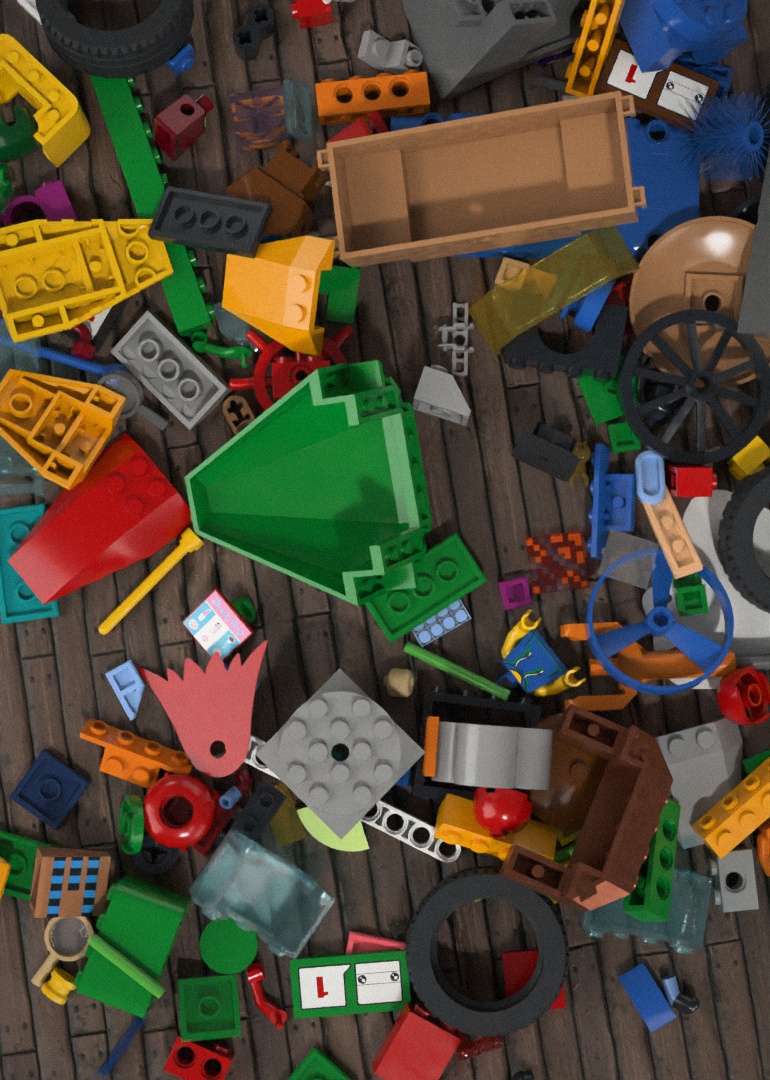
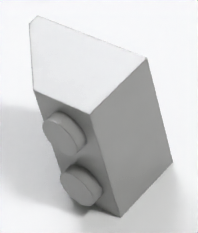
[413,365,471,426]

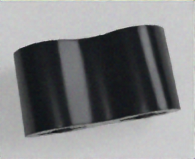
[233,4,275,61]

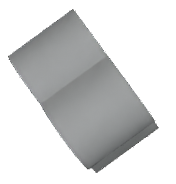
[431,721,553,790]

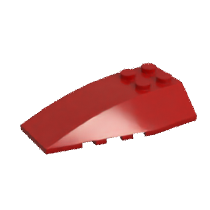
[8,433,192,605]

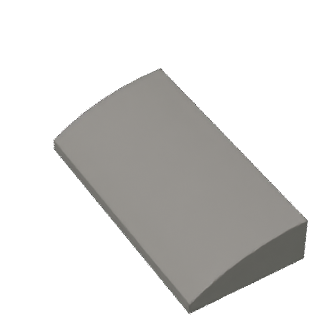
[110,310,232,430]

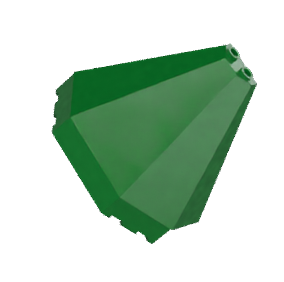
[184,359,432,606]

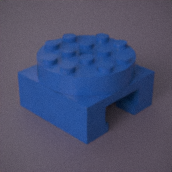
[619,0,749,73]

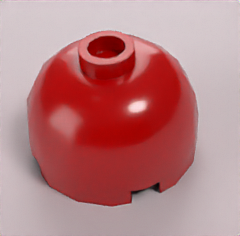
[716,666,770,725]
[473,787,534,839]

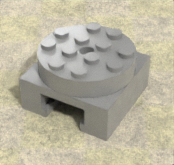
[255,668,425,839]

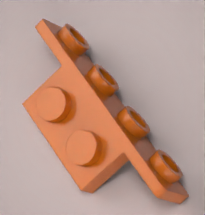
[79,719,194,789]

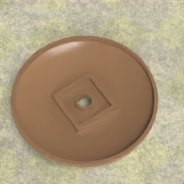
[629,216,770,388]

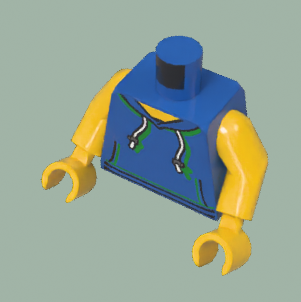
[495,609,586,697]

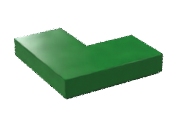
[318,265,361,326]

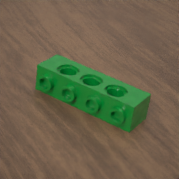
[623,799,681,922]

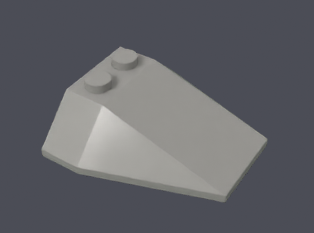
[651,716,743,849]

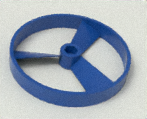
[585,549,734,695]

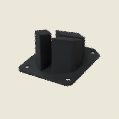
[511,421,580,481]

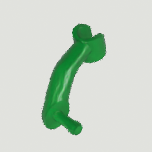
[192,331,252,368]

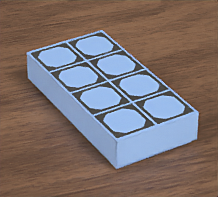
[412,599,471,647]

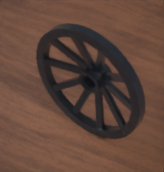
[618,309,770,465]

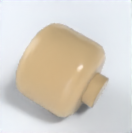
[383,668,414,698]

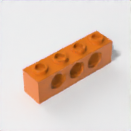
[315,70,430,126]

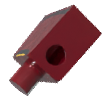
[154,95,214,162]

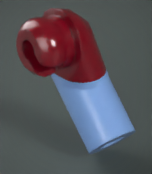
[219,769,253,809]

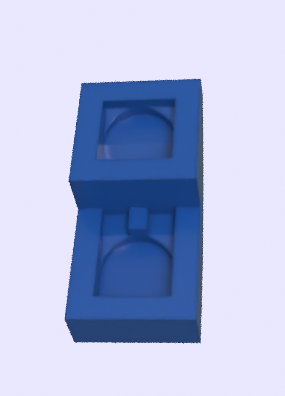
[618,963,676,1033]

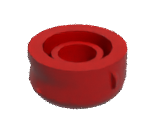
[142,771,217,851]

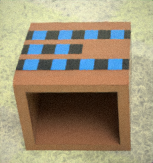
[29,846,115,918]

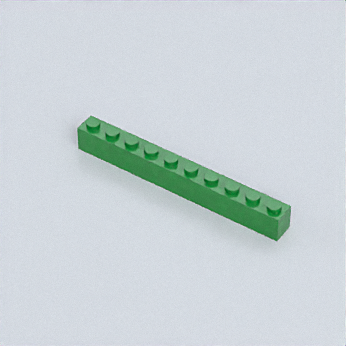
[90,75,216,339]

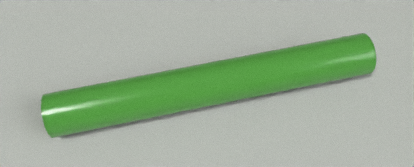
[87,933,166,999]

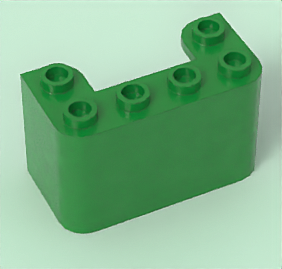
[74,874,193,1019]

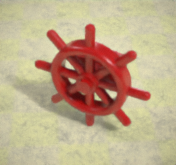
[228,325,354,411]

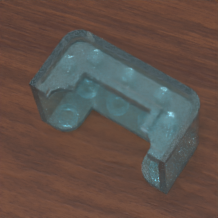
[189,829,336,959]
[577,868,713,954]

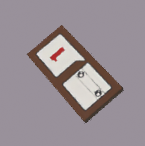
[594,39,720,133]

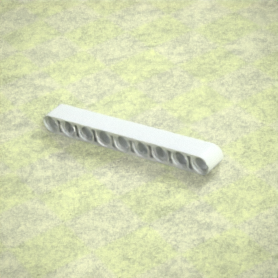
[225,734,461,863]

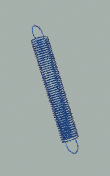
[94,1013,149,1080]

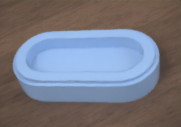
[635,450,666,506]

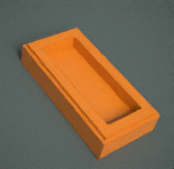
[422,716,439,777]

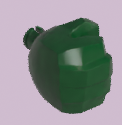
[0,105,41,163]

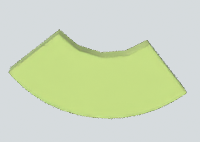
[297,806,369,852]

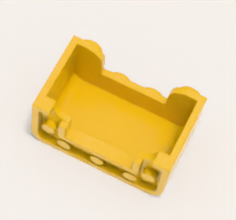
[0,33,91,168]

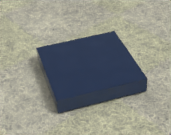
[9,749,92,831]

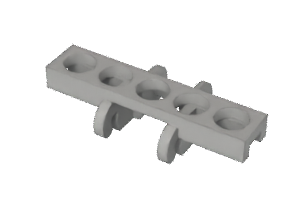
[438,303,475,376]

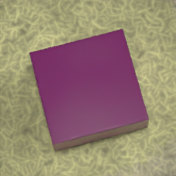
[498,576,533,611]

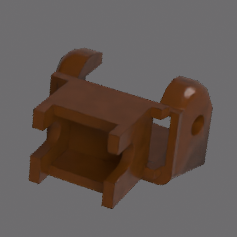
[226,139,330,238]

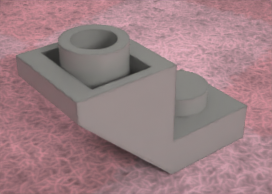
[357,30,423,74]

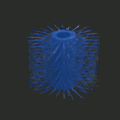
[677,92,770,183]

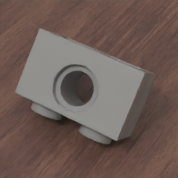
[708,847,759,912]

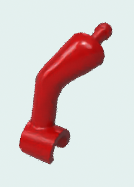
[247,962,287,1030]

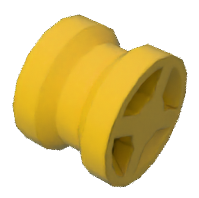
[41,967,77,1005]

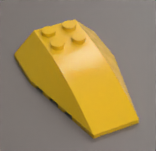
[0,219,173,343]

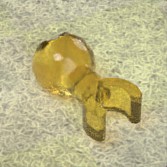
[568,442,591,487]

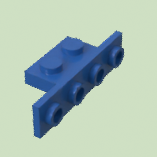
[588,443,636,560]

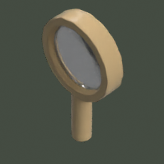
[31,916,96,987]

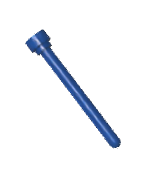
[0,332,127,388]

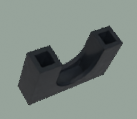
[503,291,628,383]

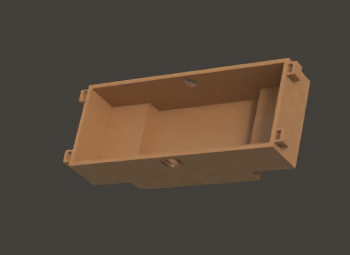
[316,91,647,268]

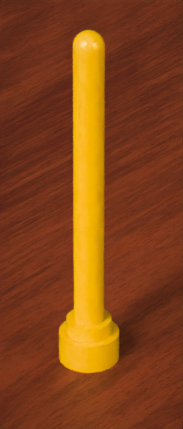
[98,527,205,635]

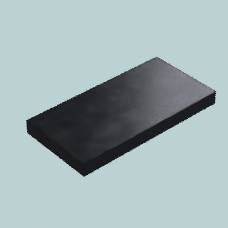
[148,186,273,259]

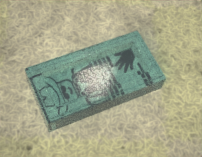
[283,78,313,141]

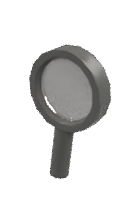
[97,370,169,431]

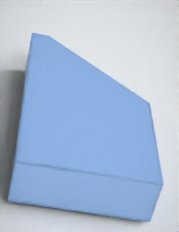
[105,660,145,721]

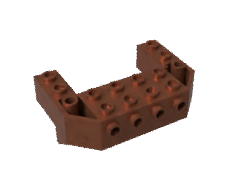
[499,704,673,912]

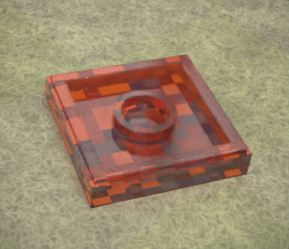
[525,531,590,595]

